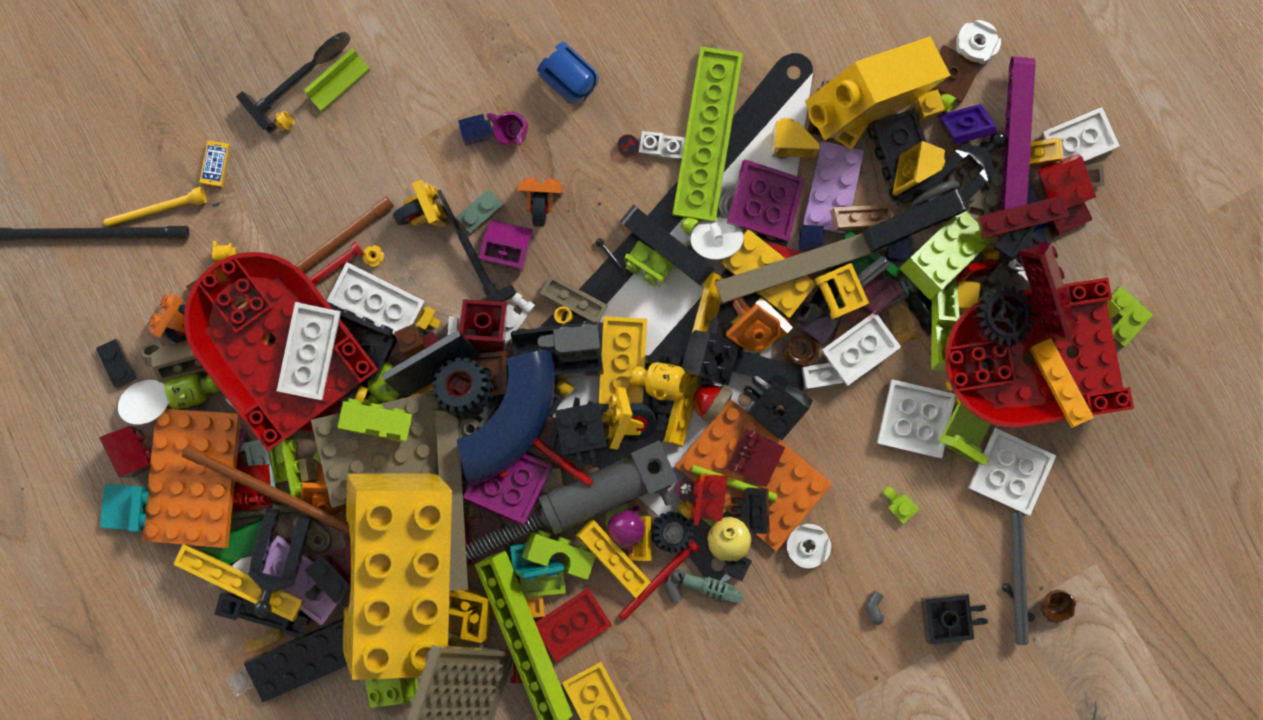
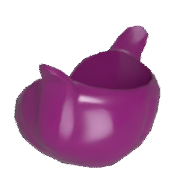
[486,112,528,146]
[607,505,645,554]

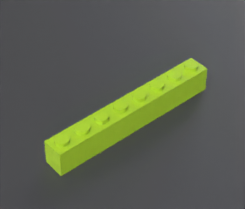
[475,551,573,720]

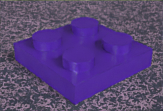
[939,104,997,145]

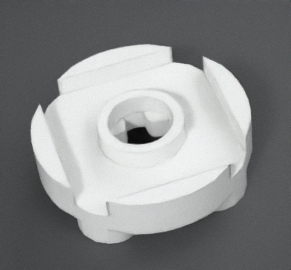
[956,20,1001,64]
[786,524,831,568]

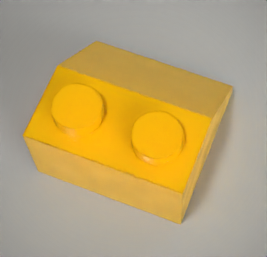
[772,118,820,158]
[893,141,945,196]

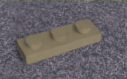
[540,274,608,324]

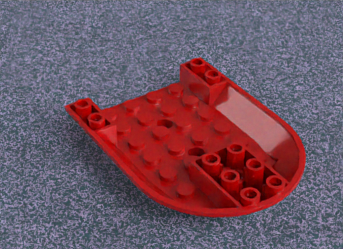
[184,252,378,451]
[945,277,1134,428]

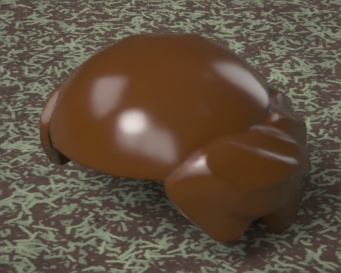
[784,335,819,367]
[1040,589,1076,623]

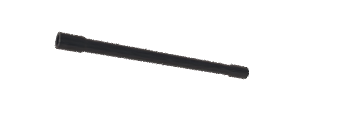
[0,226,189,241]

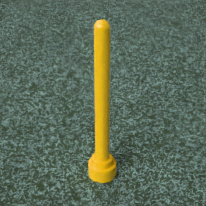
[103,187,207,227]

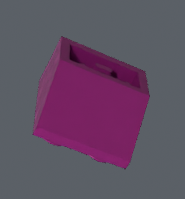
[479,220,533,272]

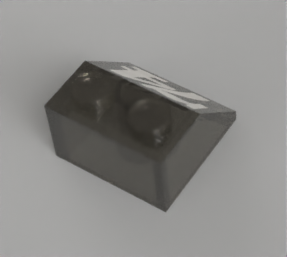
[982,255,1030,292]

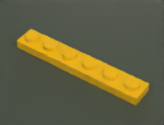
[173,544,304,622]

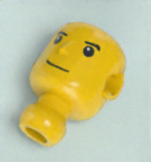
[630,362,686,401]

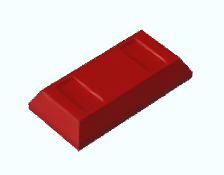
[957,259,998,282]

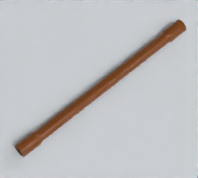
[236,196,394,309]
[181,445,350,537]

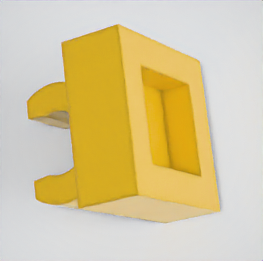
[415,305,441,330]

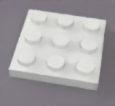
[877,379,956,459]
[968,428,1056,516]

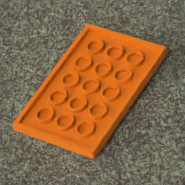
[675,399,832,552]
[142,409,242,548]

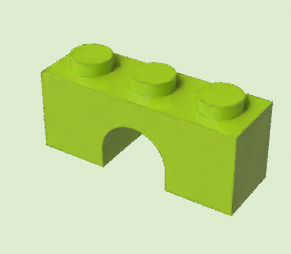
[521,530,596,580]

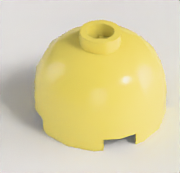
[707,516,752,562]

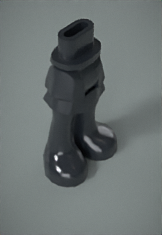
[645,355,684,431]

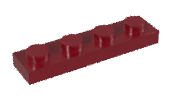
[977,195,1069,239]

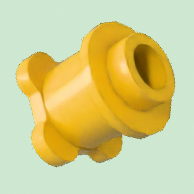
[212,241,237,264]

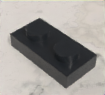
[96,339,136,388]

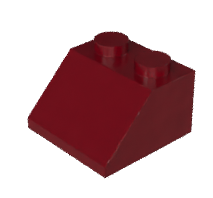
[459,299,507,352]
[99,426,152,478]

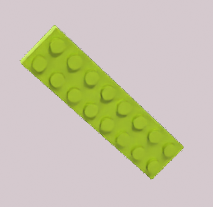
[673,46,743,222]

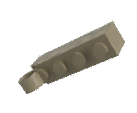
[141,340,205,383]

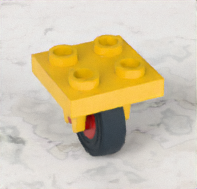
[393,180,448,228]
[602,387,656,450]

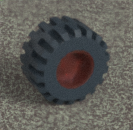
[432,358,494,419]

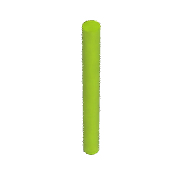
[691,465,777,503]

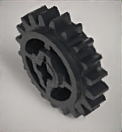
[974,284,1036,347]

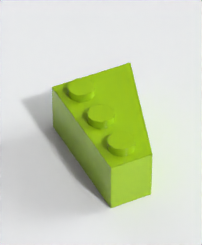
[337,398,412,443]

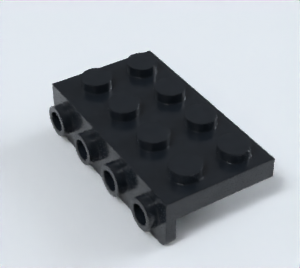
[867,108,941,206]
[327,302,398,381]
[511,321,604,380]

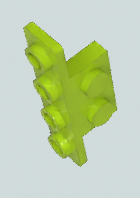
[268,434,302,499]

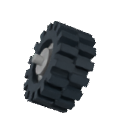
[651,511,693,553]

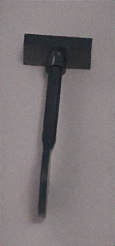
[236,32,351,133]
[437,189,516,302]

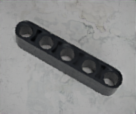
[861,188,970,253]
[620,205,714,286]

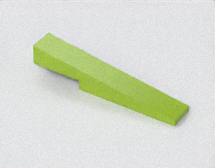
[931,275,960,372]

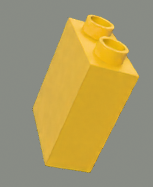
[805,36,951,140]

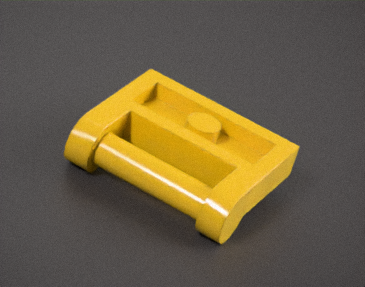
[814,263,869,320]

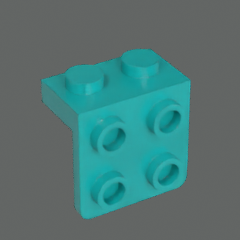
[100,484,149,532]
[508,542,564,581]

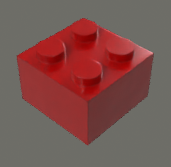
[1036,153,1096,208]

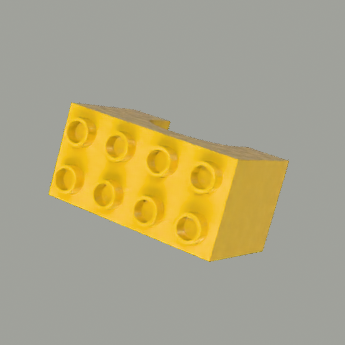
[343,473,452,680]

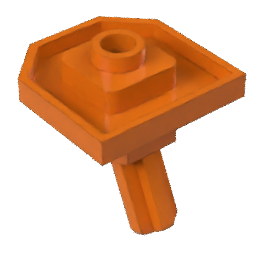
[726,298,781,352]
[300,462,345,519]

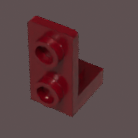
[1046,202,1092,238]

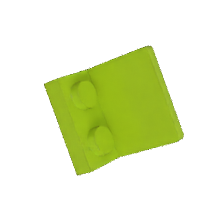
[624,241,675,287]
[939,404,990,466]
[365,678,419,708]

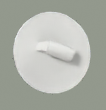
[691,217,743,260]
[118,380,169,425]

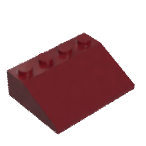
[1019,242,1078,343]

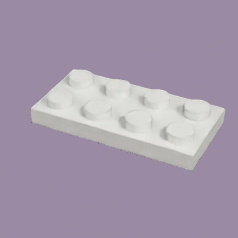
[327,262,425,334]
[277,302,341,400]

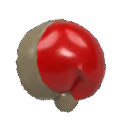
[693,384,733,422]

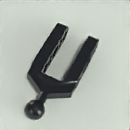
[915,131,1007,222]
[248,507,312,618]

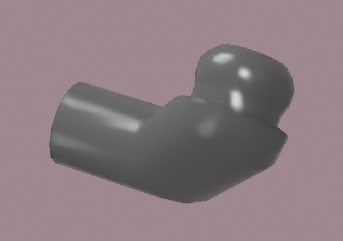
[665,570,684,603]
[865,591,884,625]

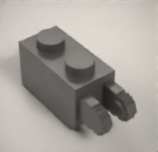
[537,324,601,363]

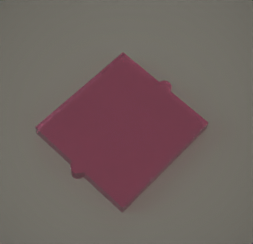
[863,273,905,316]

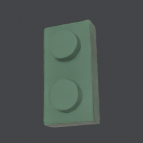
[456,189,503,234]

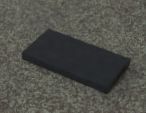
[382,330,480,398]

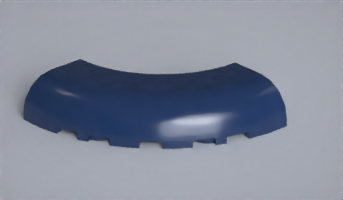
[457,350,555,487]

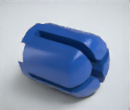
[537,41,599,105]

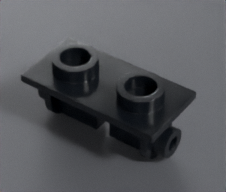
[904,290,932,336]

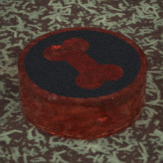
[617,134,639,157]

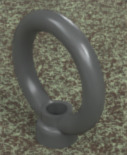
[911,181,960,208]

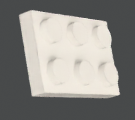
[1041,107,1120,162]
[821,312,901,386]

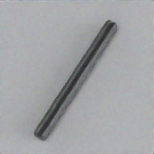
[1010,512,1029,645]

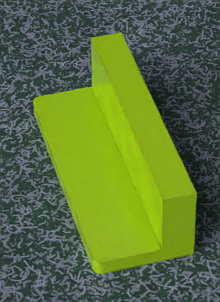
[304,48,370,113]

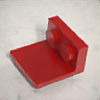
[690,473,728,526]

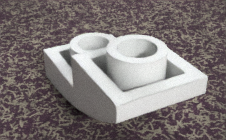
[639,131,685,160]

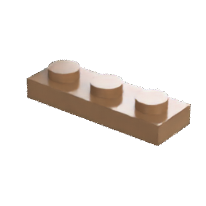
[830,204,894,231]

